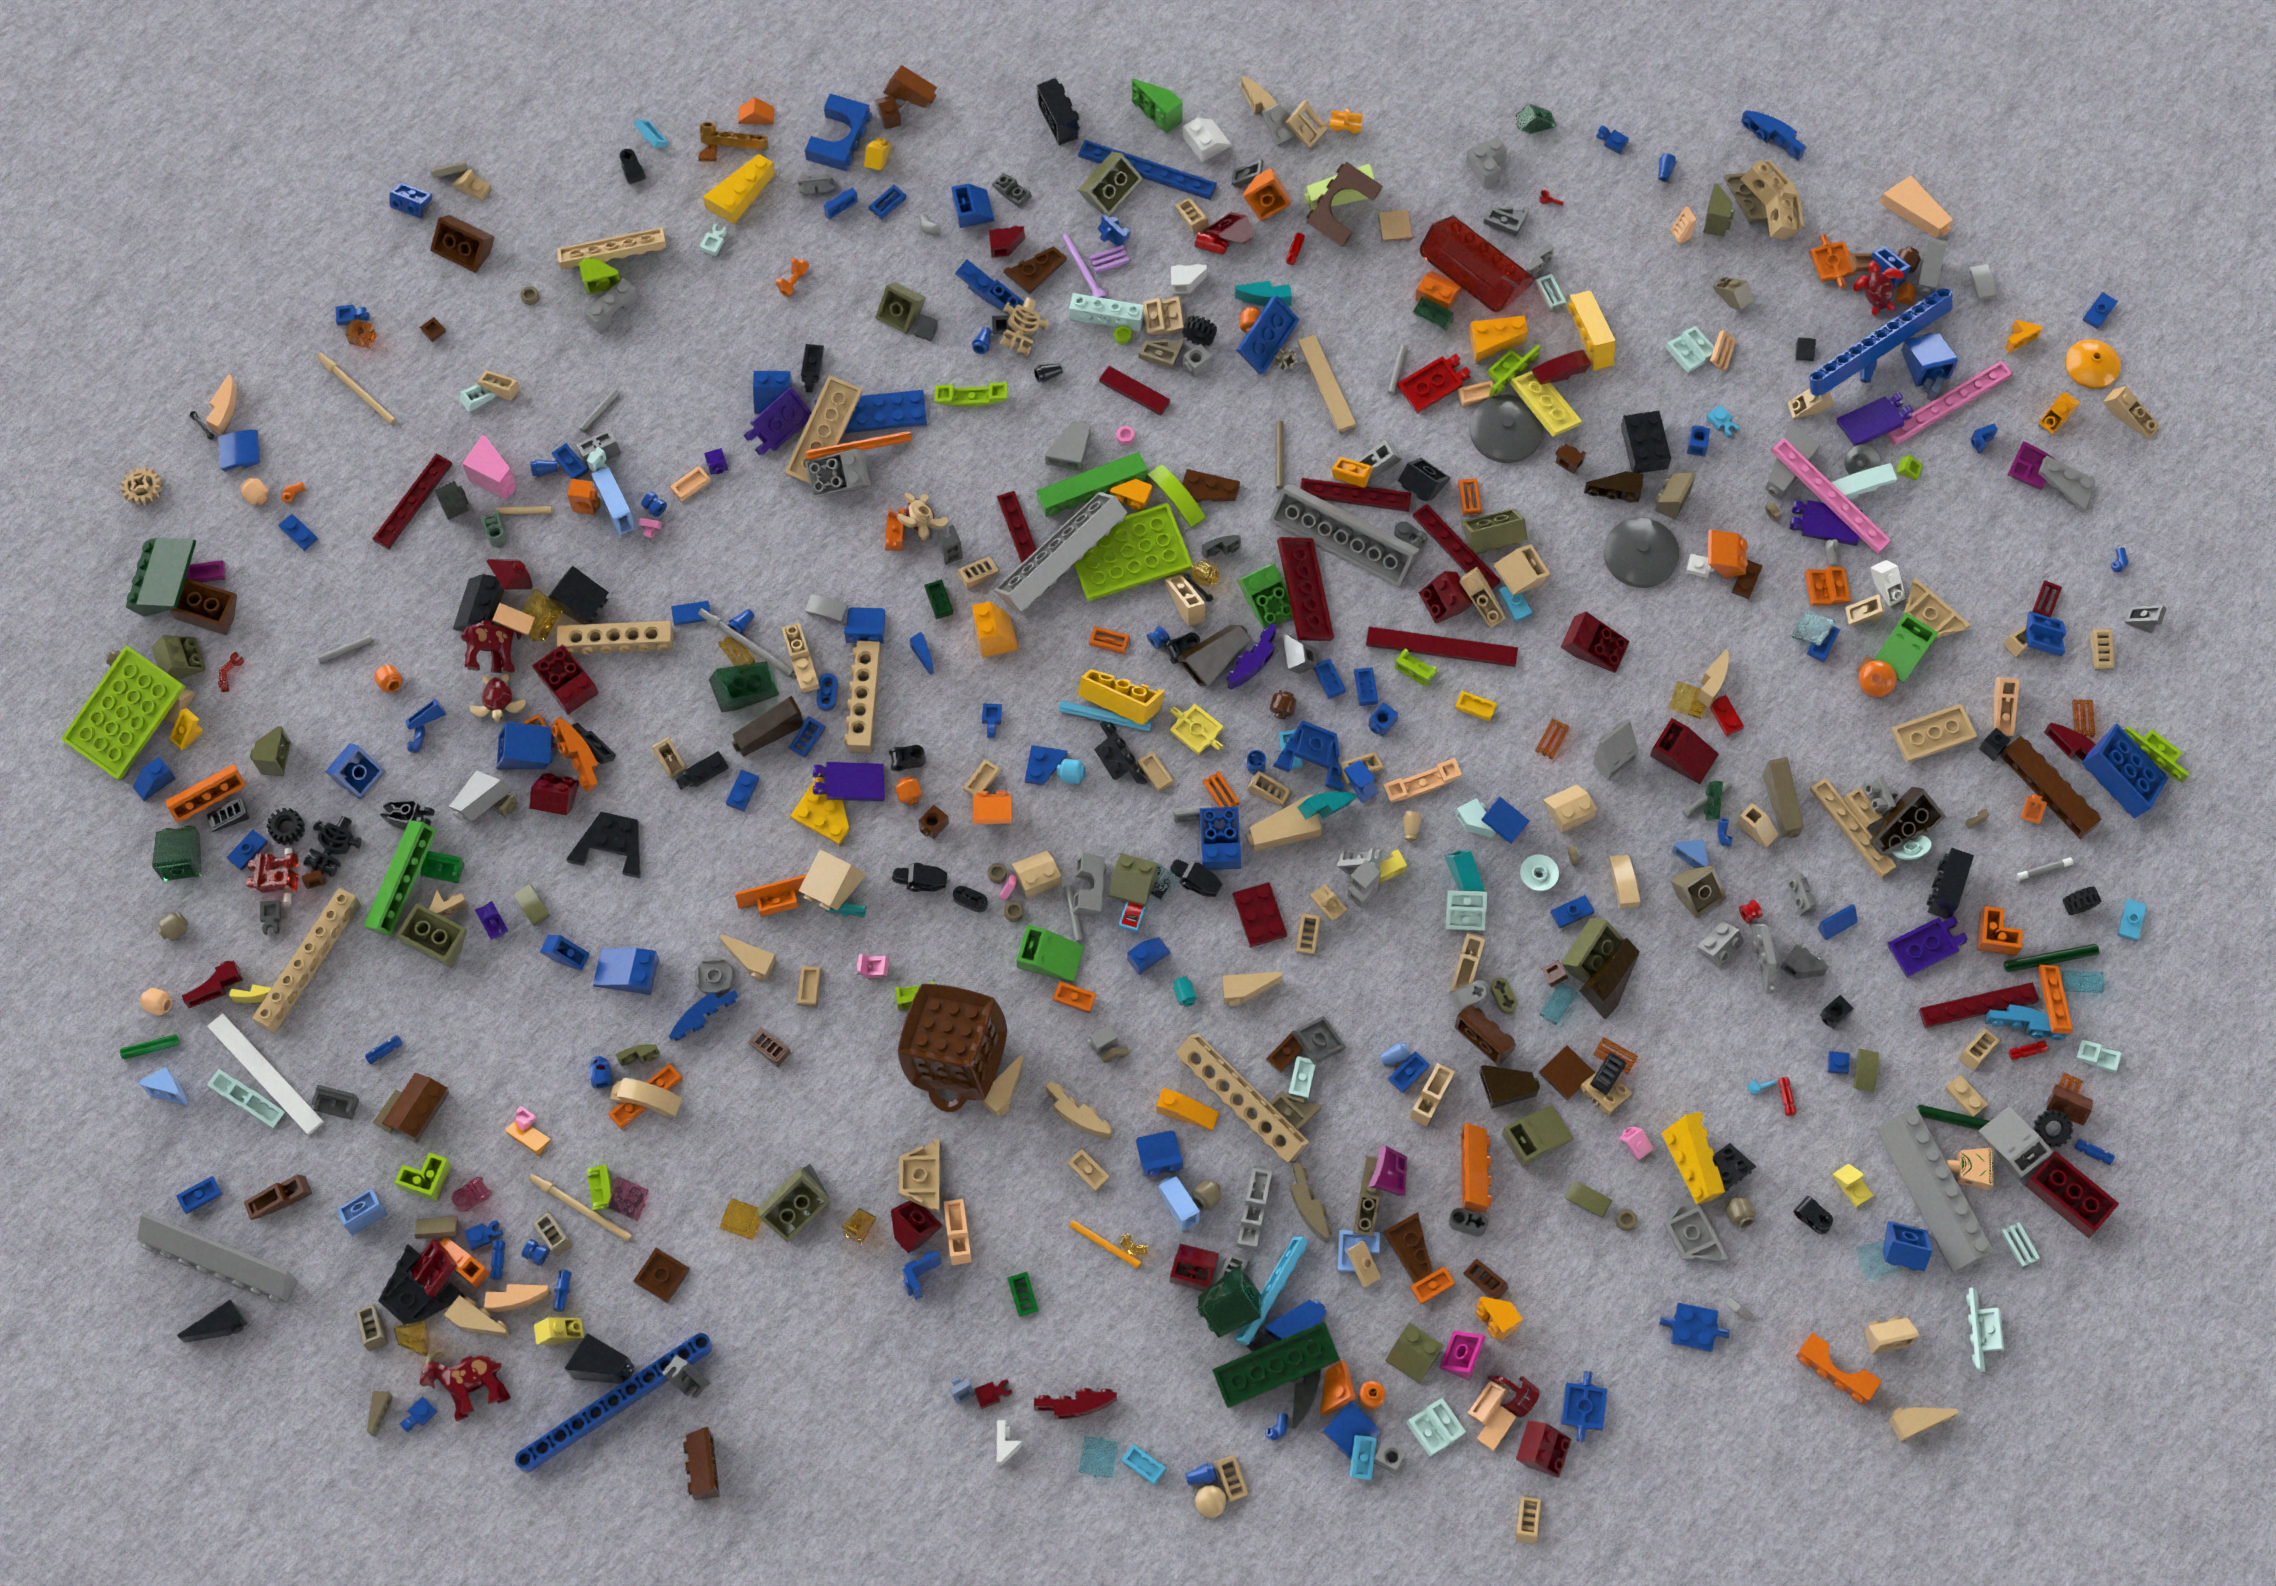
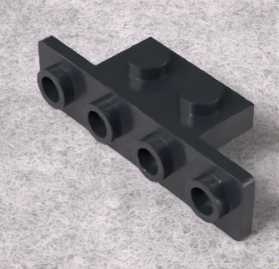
[1094,721,1148,785]

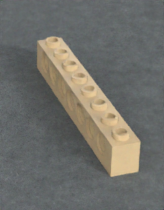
[252,888,360,1034]
[1176,1033,1310,1163]

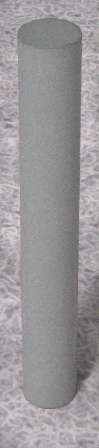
[1388,345,1407,395]
[579,389,620,433]
[317,635,373,663]
[1682,781,1732,817]
[1065,886,1083,942]

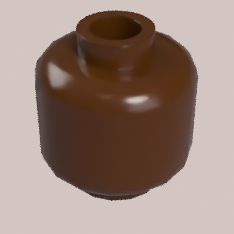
[1897,247,1921,273]
[1270,690,1297,720]

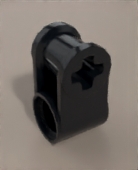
[619,148,646,185]
[1163,632,1200,664]
[888,745,926,771]
[1793,1196,1833,1234]

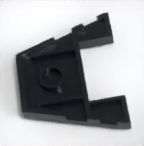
[567,812,641,879]
[378,1244,465,1329]

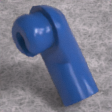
[2111,547,2128,573]
[407,725,425,753]
[1717,817,1733,847]
[1265,1413,1288,1441]

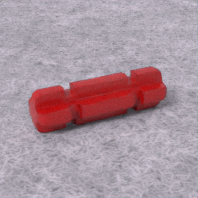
[1286,232,1305,265]
[2009,1040,2048,1060]
[1778,1077,1797,1116]

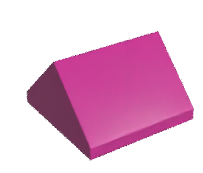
[1439,1331,1486,1380]

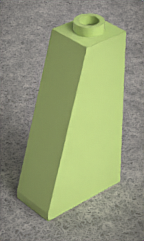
[1304,164,1374,211]

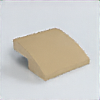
[1143,296,1185,335]

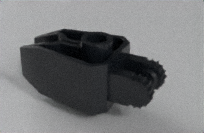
[380,799,435,829]
[1170,859,1222,897]
[892,863,947,892]

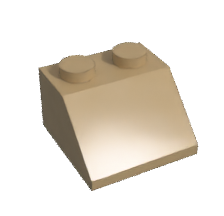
[1543,785,1597,833]
[1011,850,1062,899]
[1864,1316,1919,1354]

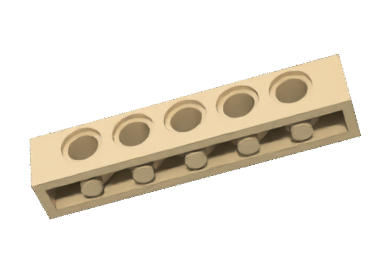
[557,621,673,655]
[844,641,881,753]

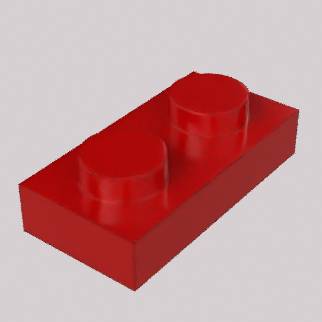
[1710,695,1744,736]

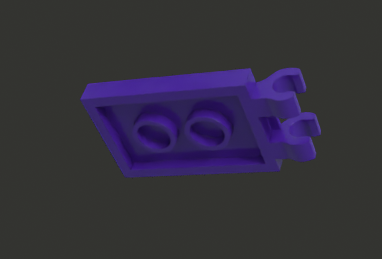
[743,387,812,455]
[1837,392,1913,446]
[1789,500,1863,546]
[812,762,885,801]
[1887,916,1968,978]

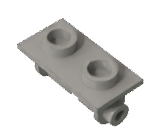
[797,174,835,195]
[1786,872,1817,915]

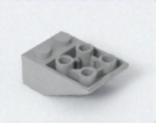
[805,448,871,498]
[1593,719,1639,780]
[1978,1106,2053,1178]

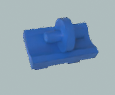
[1098,214,1131,247]

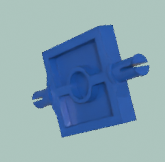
[1659,1303,1730,1352]
[1561,1371,1607,1442]

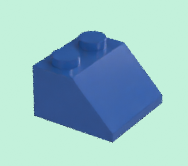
[753,371,792,414]
[325,743,385,799]
[1883,1221,1932,1272]

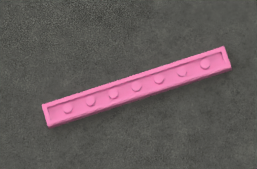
[1886,360,2013,446]
[1771,438,1891,554]

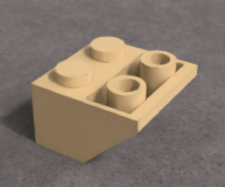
[1494,544,1550,595]

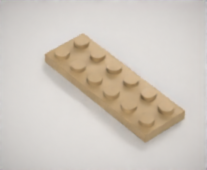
[557,227,667,270]
[785,375,863,484]

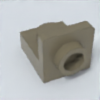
[491,794,518,818]

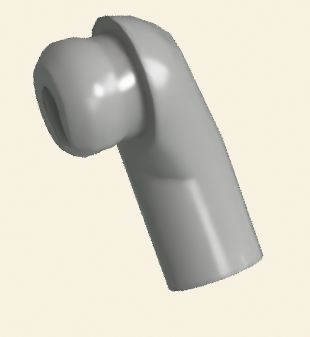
[919,214,941,235]
[1826,539,1839,565]

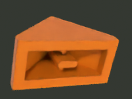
[738,97,774,124]

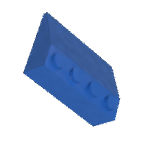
[2082,723,2168,819]

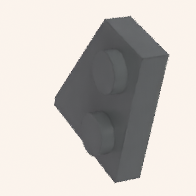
[1483,207,1530,236]

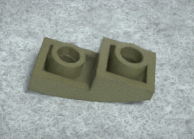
[514,883,550,926]
[615,1044,660,1067]
[1853,1048,1879,1093]
[1564,1180,1612,1218]

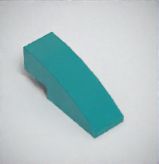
[1234,281,1292,306]
[1297,791,1358,820]

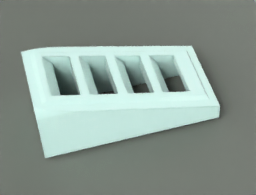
[459,379,498,412]

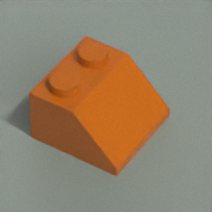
[1243,168,1291,221]
[1415,271,1463,315]
[1708,530,1748,579]
[973,791,1013,825]

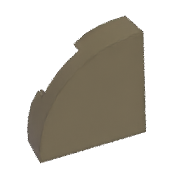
[1965,809,1990,829]
[1101,1047,1129,1063]

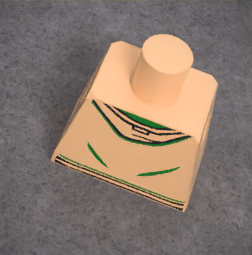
[1946,1148,1993,1190]

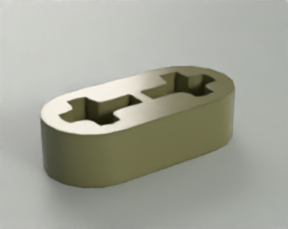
[1491,977,1517,1014]

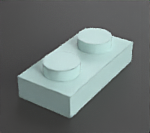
[1289,1056,1316,1100]

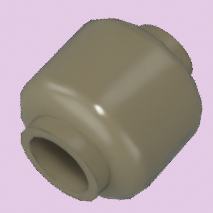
[157,912,188,941]
[1192,1180,1222,1210]
[1726,1197,1756,1228]

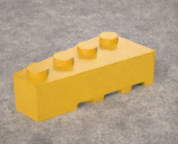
[703,154,775,224]
[1567,290,1615,371]
[1078,669,1165,725]
[1661,1112,1725,1205]

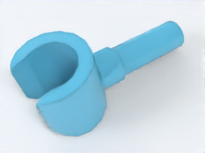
[1747,1080,1776,1095]

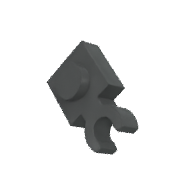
[260,900,281,935]

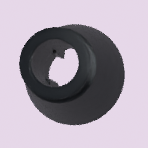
[1034,363,1062,383]

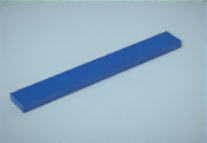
[1078,140,1217,200]

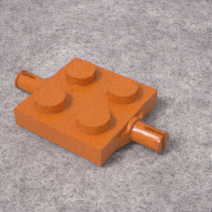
[1809,234,1856,289]

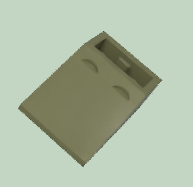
[1502,1105,1574,1168]

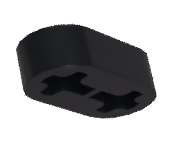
[953,886,988,913]

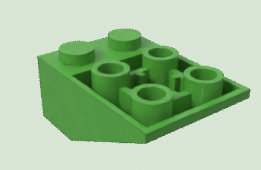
[1131,79,1183,134]
[1237,563,1293,629]
[1874,613,1938,684]
[1016,925,1084,983]

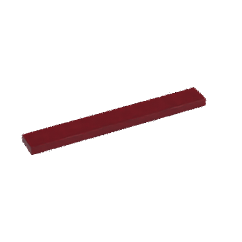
[1366,627,1518,667]

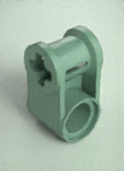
[480,510,506,548]

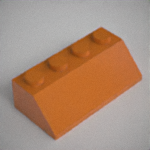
[1461,1123,1492,1213]

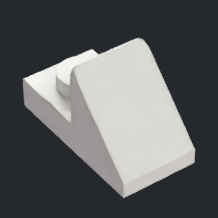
[997,1420,1023,1466]

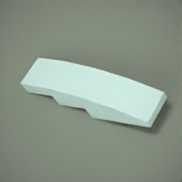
[1820,463,1897,503]
[207,1069,285,1128]

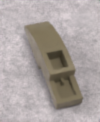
[1353,1156,1381,1237]
[1290,1163,1332,1243]

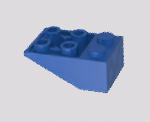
[1200,807,1241,870]

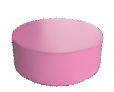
[1116,426,1135,445]

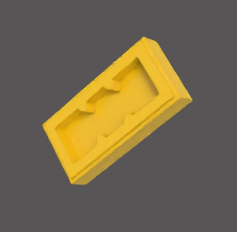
[1455,690,1497,722]

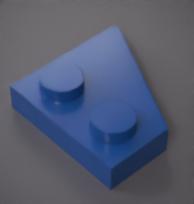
[1025,745,1068,786]

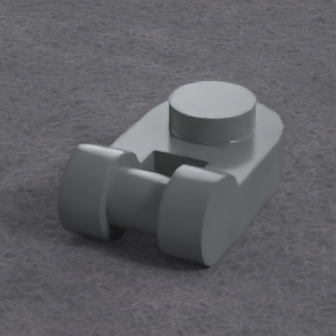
[1394,521,1428,549]

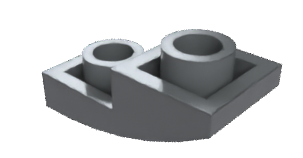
[992,172,1032,208]
[1202,535,1241,559]

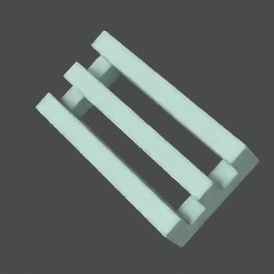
[1535,274,1567,311]
[2001,1222,2040,1268]

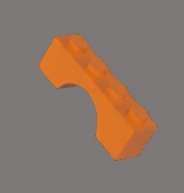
[1796,1332,1882,1405]

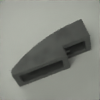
[1292,1369,1321,1429]

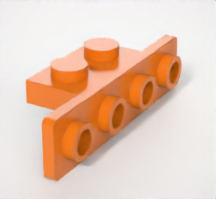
[735,874,807,917]

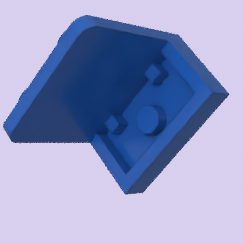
[844,608,885,644]
[1136,1130,1183,1177]
[902,1251,942,1300]

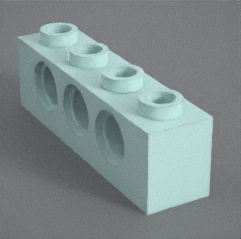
[1069,293,1144,332]

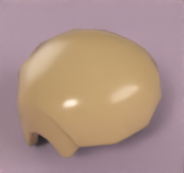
[1195,1485,1227,1518]

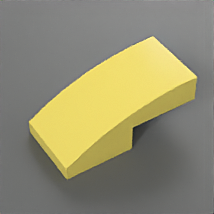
[229,985,272,1003]

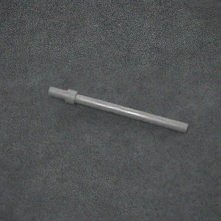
[698,608,794,677]

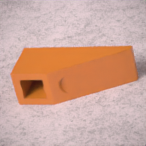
[439,1237,490,1289]

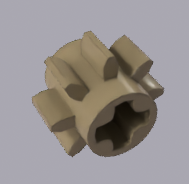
[1274,347,1298,371]

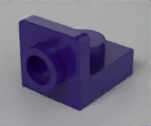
[704,448,728,475]

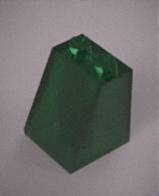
[152,825,202,881]
[1197,1265,1261,1338]

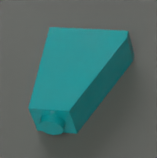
[1444,849,1485,892]

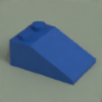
[593,948,659,995]

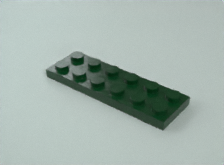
[1212,1321,1341,1408]

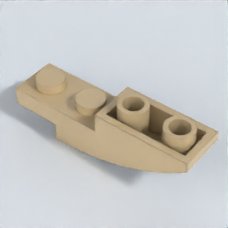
[782,623,820,693]
[1046,1081,1112,1139]

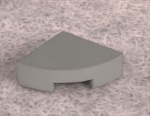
[1726,1297,1753,1320]

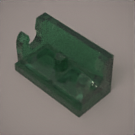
[1413,297,1454,331]

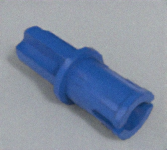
[553,1270,572,1312]

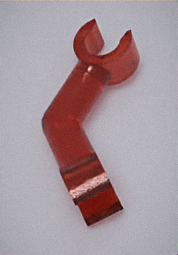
[218,652,244,692]

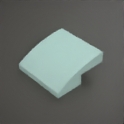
[1665,326,1714,373]
[1445,890,1487,930]
[1406,1398,1466,1457]

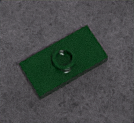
[924,579,954,619]

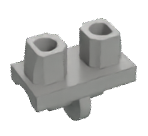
[1864,776,1898,816]

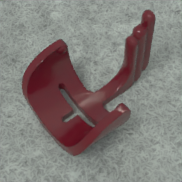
[1487,1375,1540,1417]

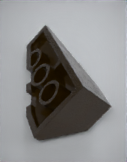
[1869,787,1946,856]
[1579,938,1640,1019]

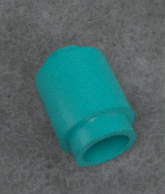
[1173,976,1198,1007]

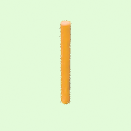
[1069,1220,1141,1269]

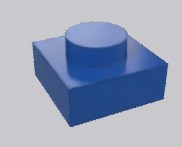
[1828,1051,1850,1074]

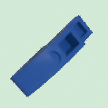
[1741,110,1806,161]
[955,259,1024,314]
[669,990,738,1041]

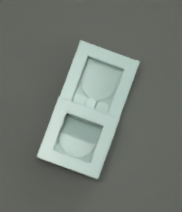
[2077,1040,2122,1073]

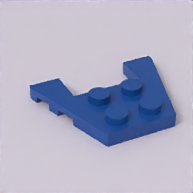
[1273,721,1344,792]

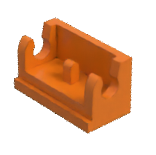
[885,508,906,551]

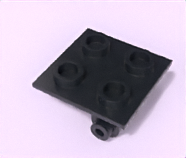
[1713,1143,1756,1192]

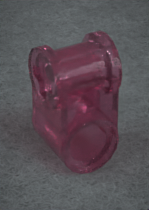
[451,1176,492,1212]

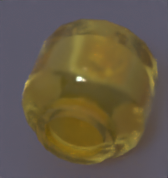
[1191,560,1219,587]

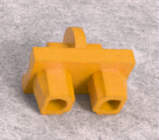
[1329,109,1363,134]

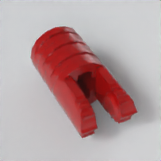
[1195,232,1230,255]

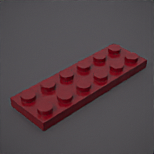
[1277,537,1334,641]

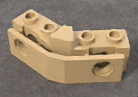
[1741,159,1804,240]

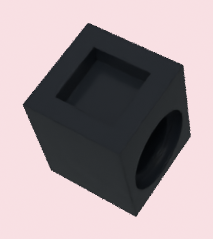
[1979,728,2011,761]
[1820,995,1854,1029]

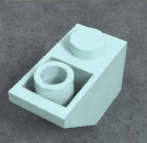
[1455,798,1496,838]

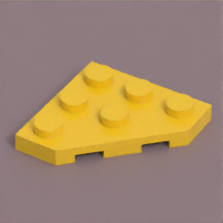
[790,777,850,846]

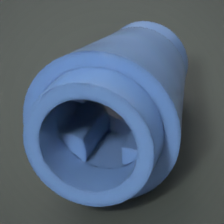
[1380,1042,1410,1066]

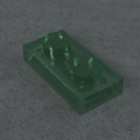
[1704,781,1723,821]

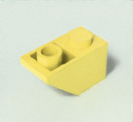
[534,1317,584,1345]

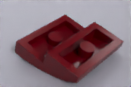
[411,1239,457,1298]

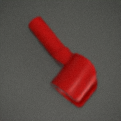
[1539,190,1564,206]

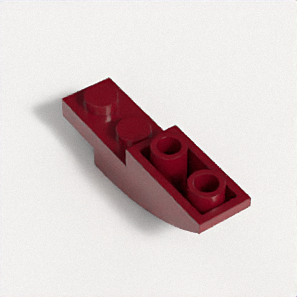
[1034,1388,1117,1419]

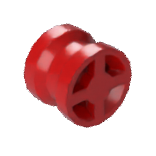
[1739,900,1763,924]

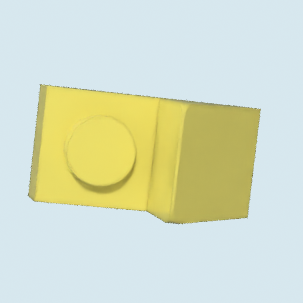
[1832,1164,1873,1208]

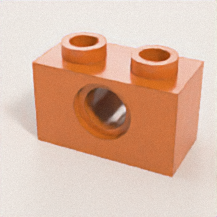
[567,479,600,515]

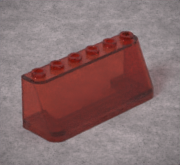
[1419,215,1535,312]

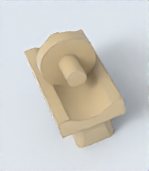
[1310,884,1347,922]

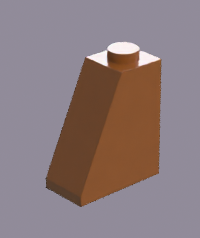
[883,65,937,108]

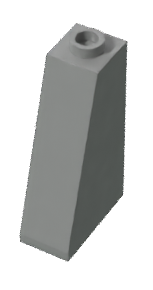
[1765,425,1820,499]

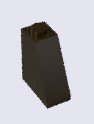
[1479,1065,1540,1109]

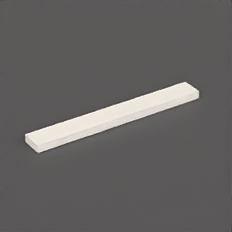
[207,1013,324,1136]

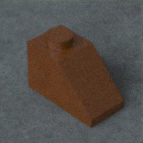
[875,95,901,130]

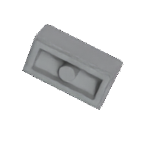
[1173,805,1212,822]

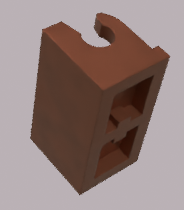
[2046,1084,2093,1126]

